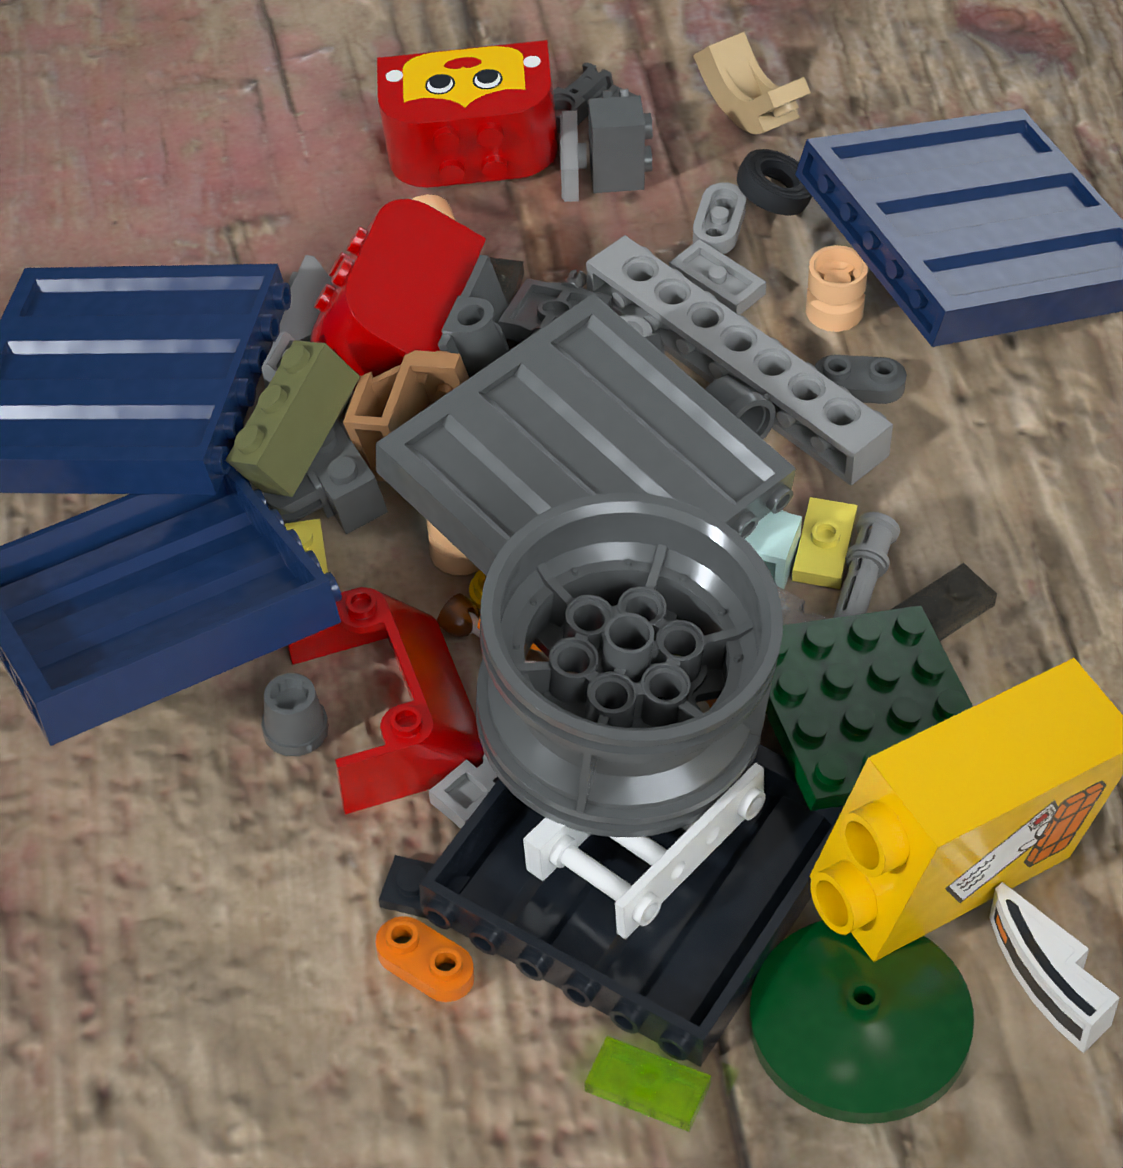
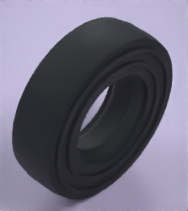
[736,149,812,216]

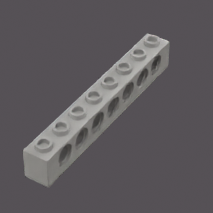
[586,235,893,486]

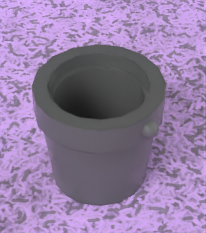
[705,376,776,439]
[261,673,329,756]

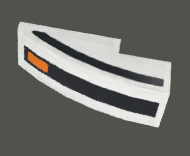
[989,882,1120,1053]

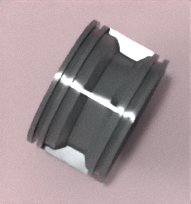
[476,492,783,837]

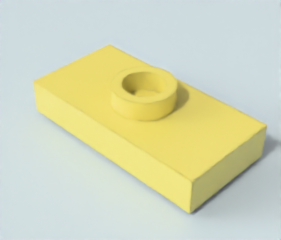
[792,497,858,589]

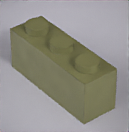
[225,340,360,497]

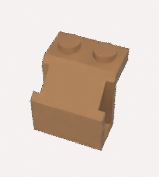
[343,350,469,482]

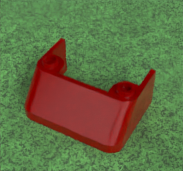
[288,587,485,815]

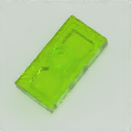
[584,1036,711,1132]

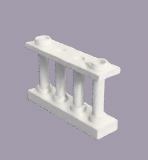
[523,763,766,940]

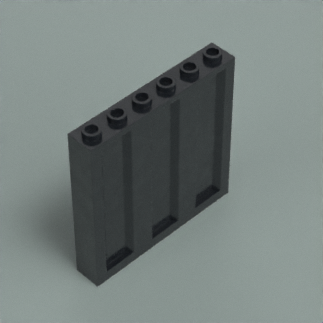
[419,697,844,1067]

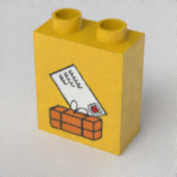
[809,658,1123,962]

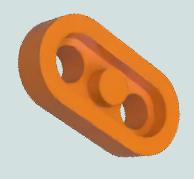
[375,916,475,1002]

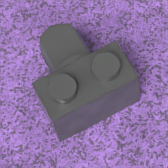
[588,88,653,193]
[264,419,388,534]

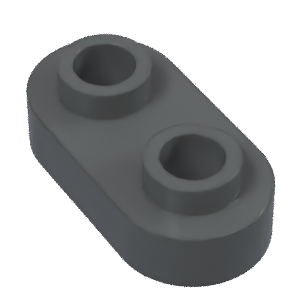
[815,355,907,404]

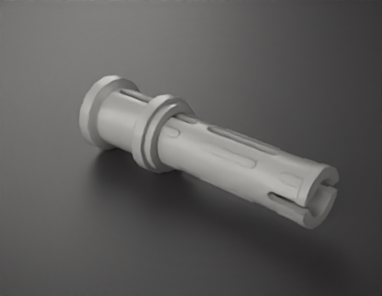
[833,512,900,618]

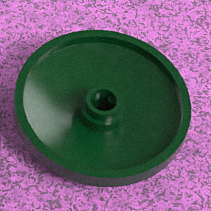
[749,920,974,1124]

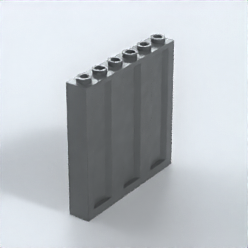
[376,293,796,576]

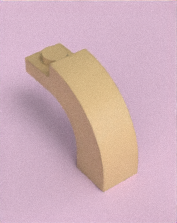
[693,32,811,134]

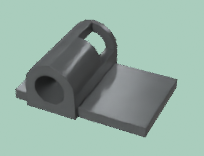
[438,255,510,378]

